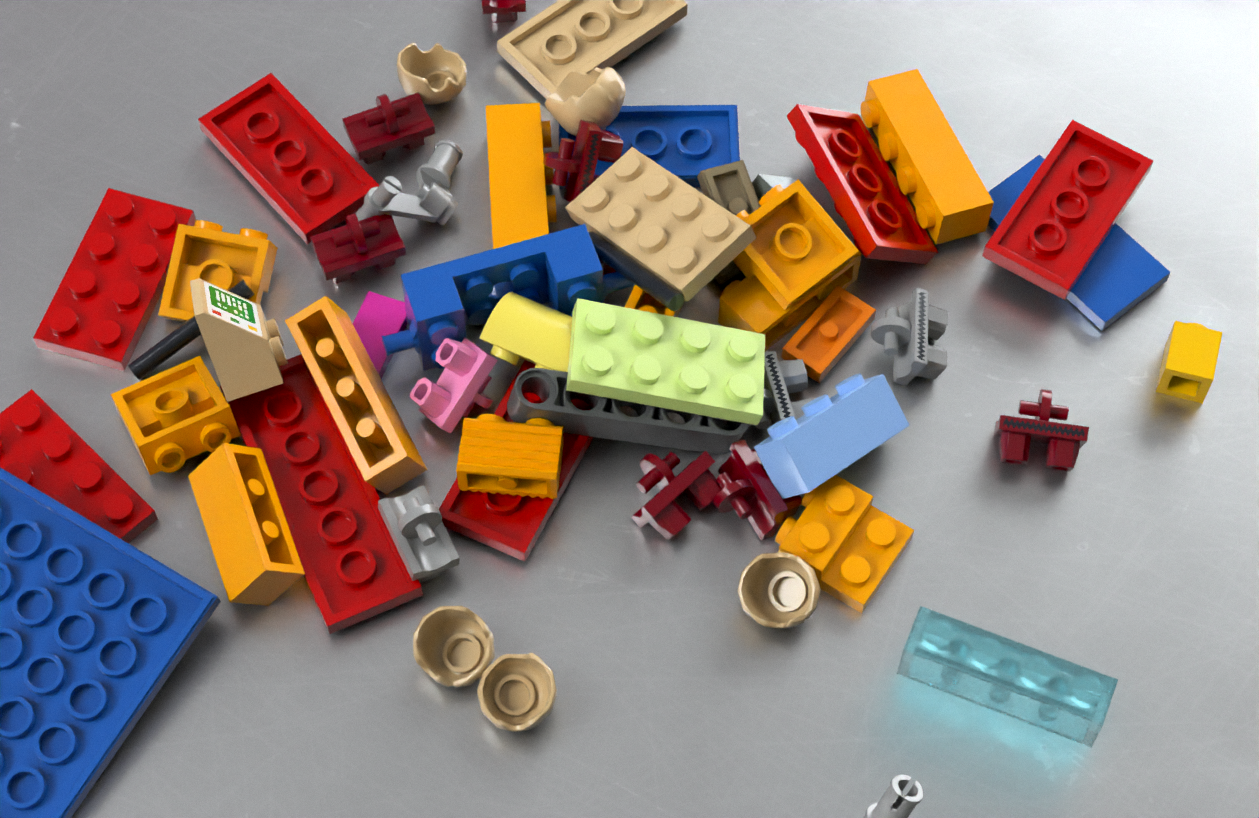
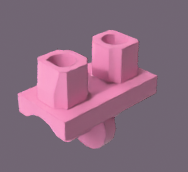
[410,338,498,434]

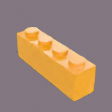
[861,69,994,245]
[486,103,557,249]
[285,295,427,495]

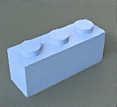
[754,373,909,499]

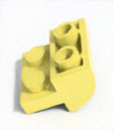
[480,292,572,372]

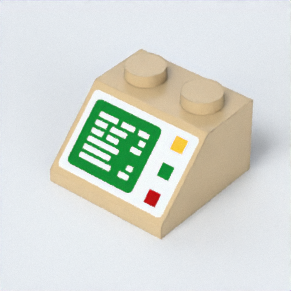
[190,278,288,402]

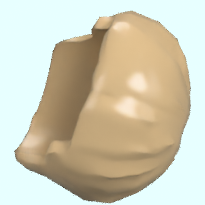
[545,67,626,136]

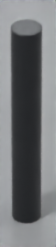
[589,231,684,311]
[128,280,255,380]

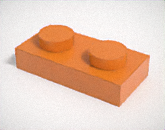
[781,285,876,383]

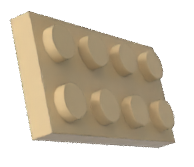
[497,0,688,99]
[565,147,756,302]

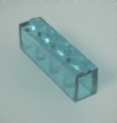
[897,606,1118,748]

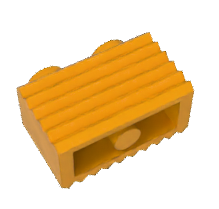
[456,414,564,499]

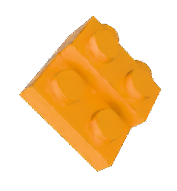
[733,179,859,310]
[158,220,278,322]
[111,356,241,476]
[775,475,914,613]

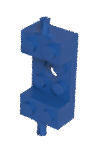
[381,224,634,371]

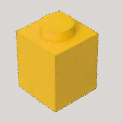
[1156,321,1222,404]

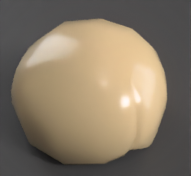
[397,43,467,105]
[737,552,821,629]
[413,606,495,688]
[477,653,557,732]

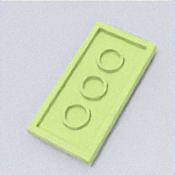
[566,298,765,425]

